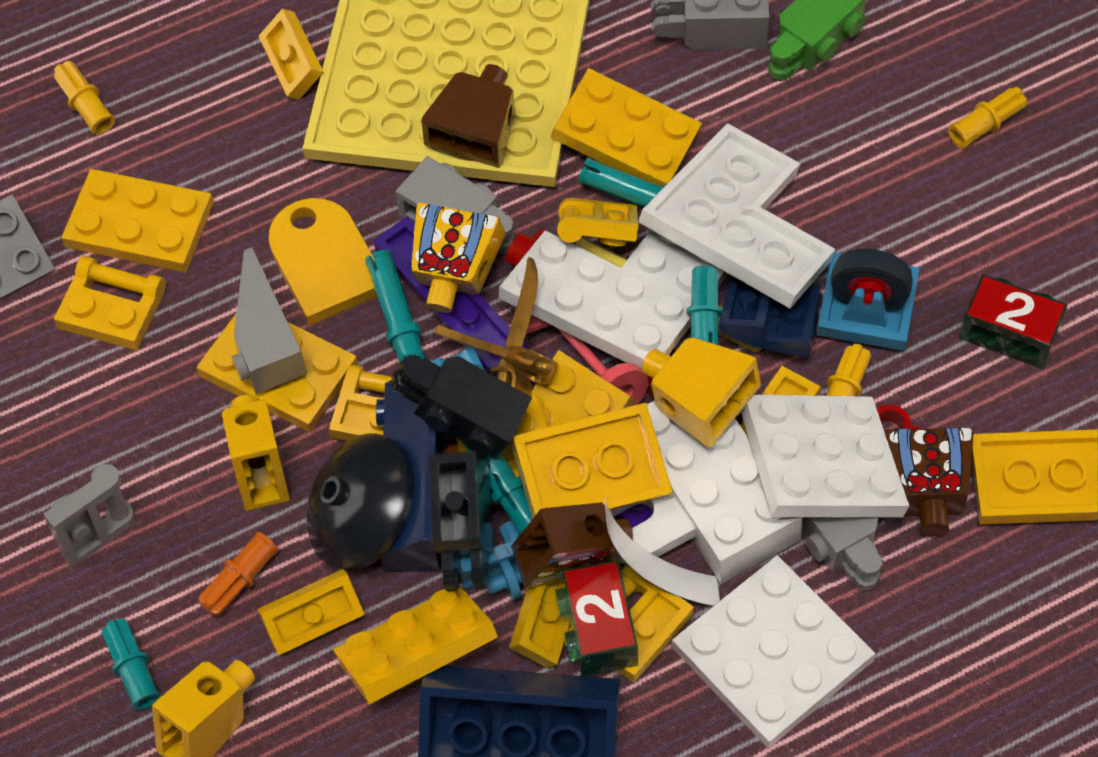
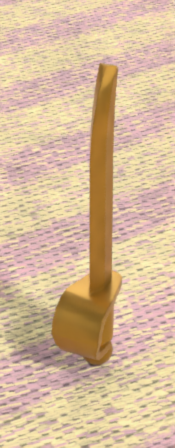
[490,257,538,396]
[434,325,557,385]

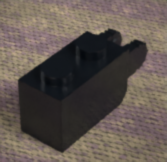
[391,354,532,460]
[429,451,494,592]

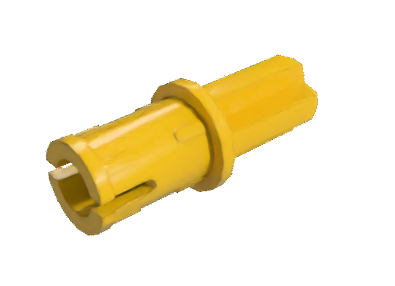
[54,61,115,135]
[948,87,1027,149]
[826,344,871,396]

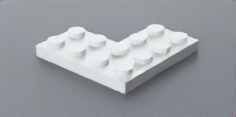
[639,123,836,308]
[499,230,728,369]

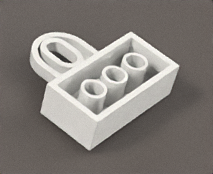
[609,400,802,584]

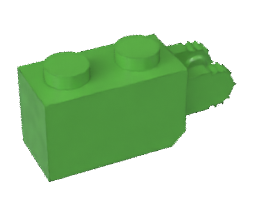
[768,0,866,81]

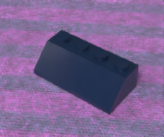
[376,364,442,572]
[418,666,621,757]

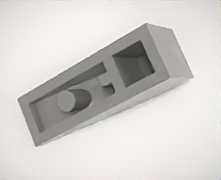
[231,247,306,394]

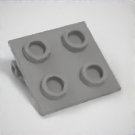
[0,194,55,299]

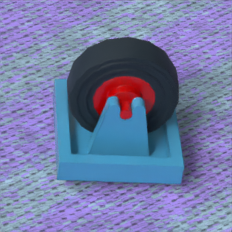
[816,248,920,351]

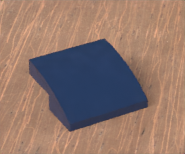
[719,275,822,356]

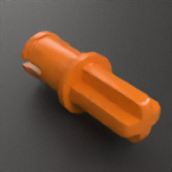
[198,532,279,616]

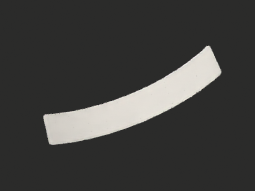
[604,496,720,606]

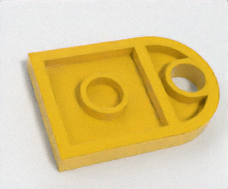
[269,198,377,326]

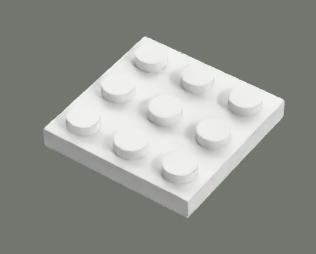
[741,395,909,517]
[672,555,875,749]

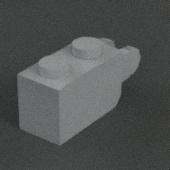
[651,0,770,50]
[396,156,515,255]
[801,517,884,591]

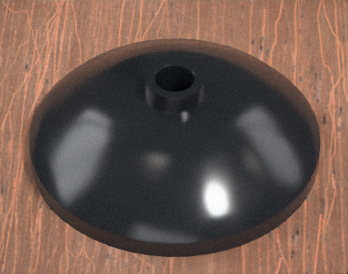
[306,433,414,571]

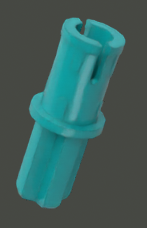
[687,265,722,345]
[102,618,161,711]

